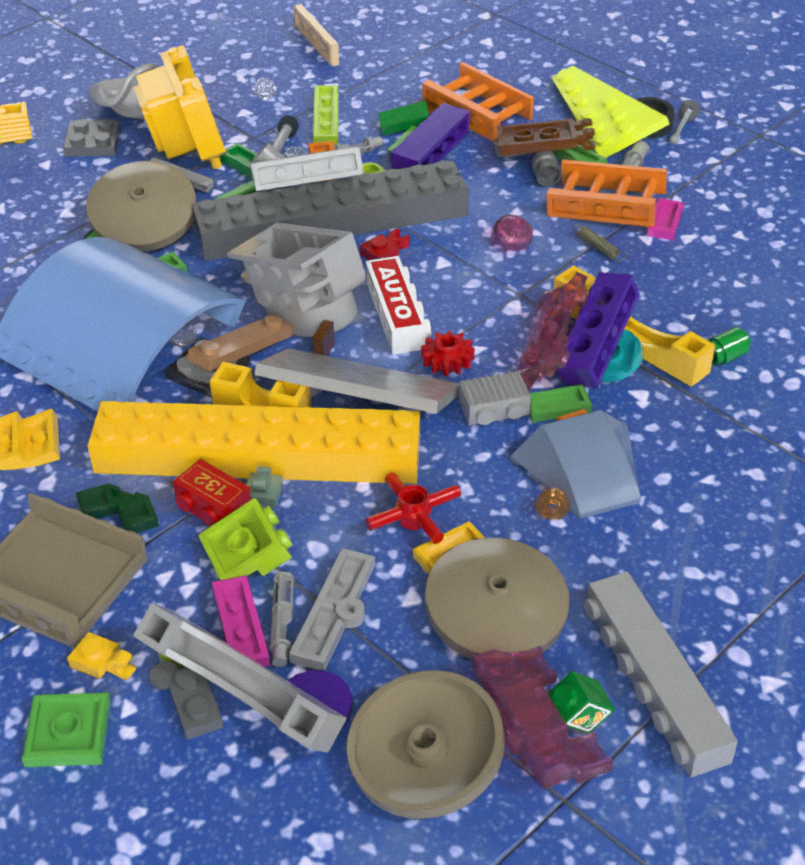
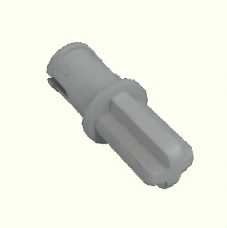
[622,140,649,167]

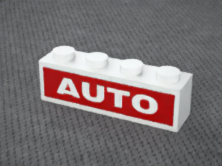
[365,256,431,355]

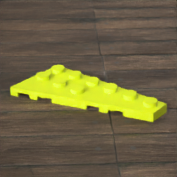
[552,66,669,158]

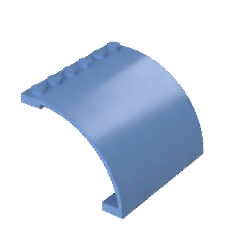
[0,237,246,411]

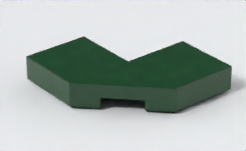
[76,483,159,533]

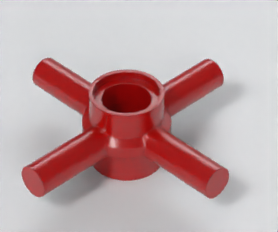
[365,472,461,544]

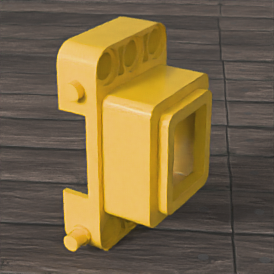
[134,45,226,169]

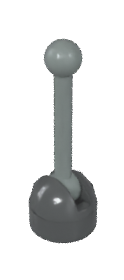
[669,100,700,145]

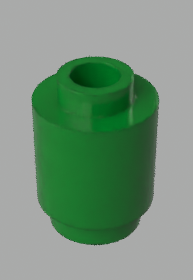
[708,326,751,365]

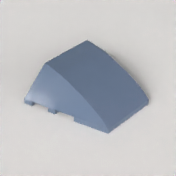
[510,410,641,519]

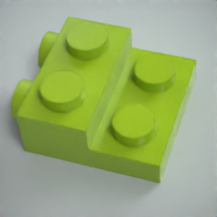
[198,498,293,580]

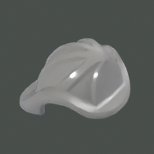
[88,63,160,119]

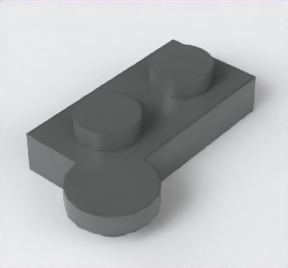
[149,661,223,740]

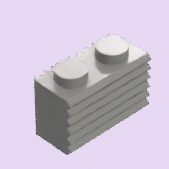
[459,370,531,426]

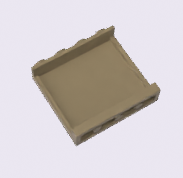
[0,493,148,649]

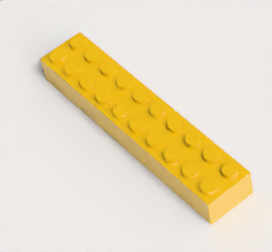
[88,401,420,484]

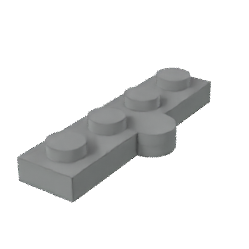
[289,548,375,670]

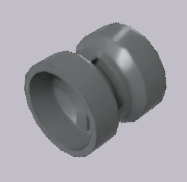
[531,151,562,187]

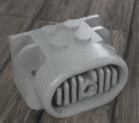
[227,222,366,338]

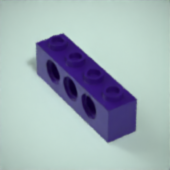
[555,272,640,389]

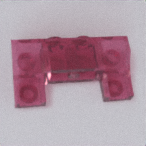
[517,272,588,391]
[473,646,614,789]

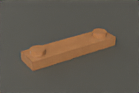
[187,315,294,372]

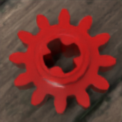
[421,330,475,376]

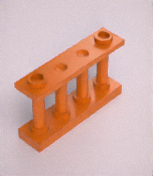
[422,62,534,141]
[547,159,667,227]

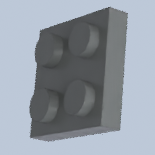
[63,119,121,157]

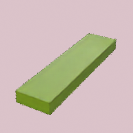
[313,85,339,145]

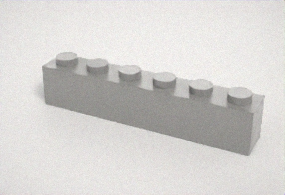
[584,571,738,778]

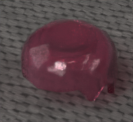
[489,214,533,252]

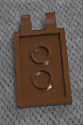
[497,118,596,156]

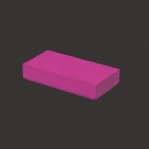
[647,198,684,241]

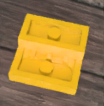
[0,408,60,470]

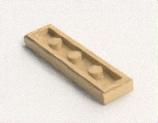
[293,4,339,67]

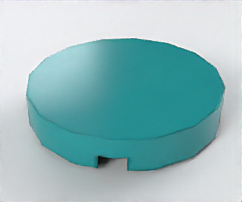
[601,329,643,383]

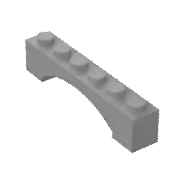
[133,603,347,753]

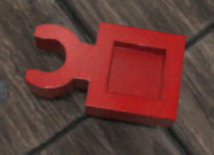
[360,229,410,260]

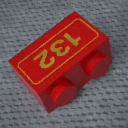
[173,459,251,527]

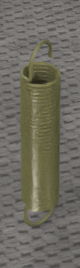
[573,225,625,262]

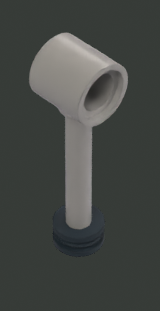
[252,115,299,163]

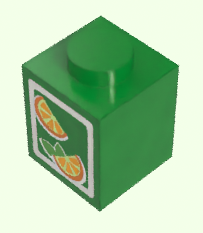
[545,671,616,734]

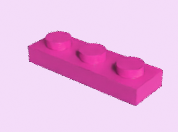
[212,575,270,667]

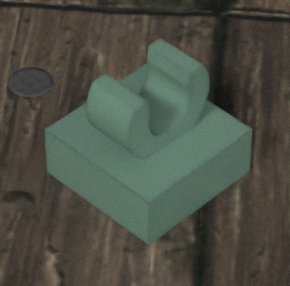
[246,466,284,509]

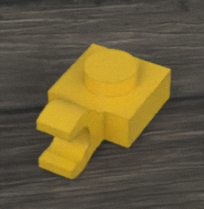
[67,632,136,680]

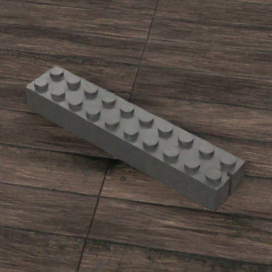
[192,160,469,261]

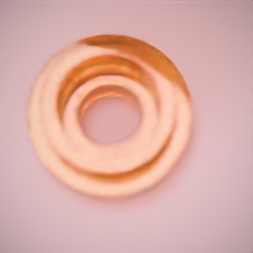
[536,488,570,520]

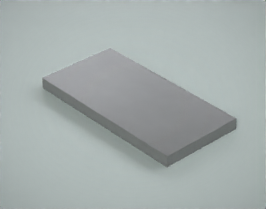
[254,348,459,414]

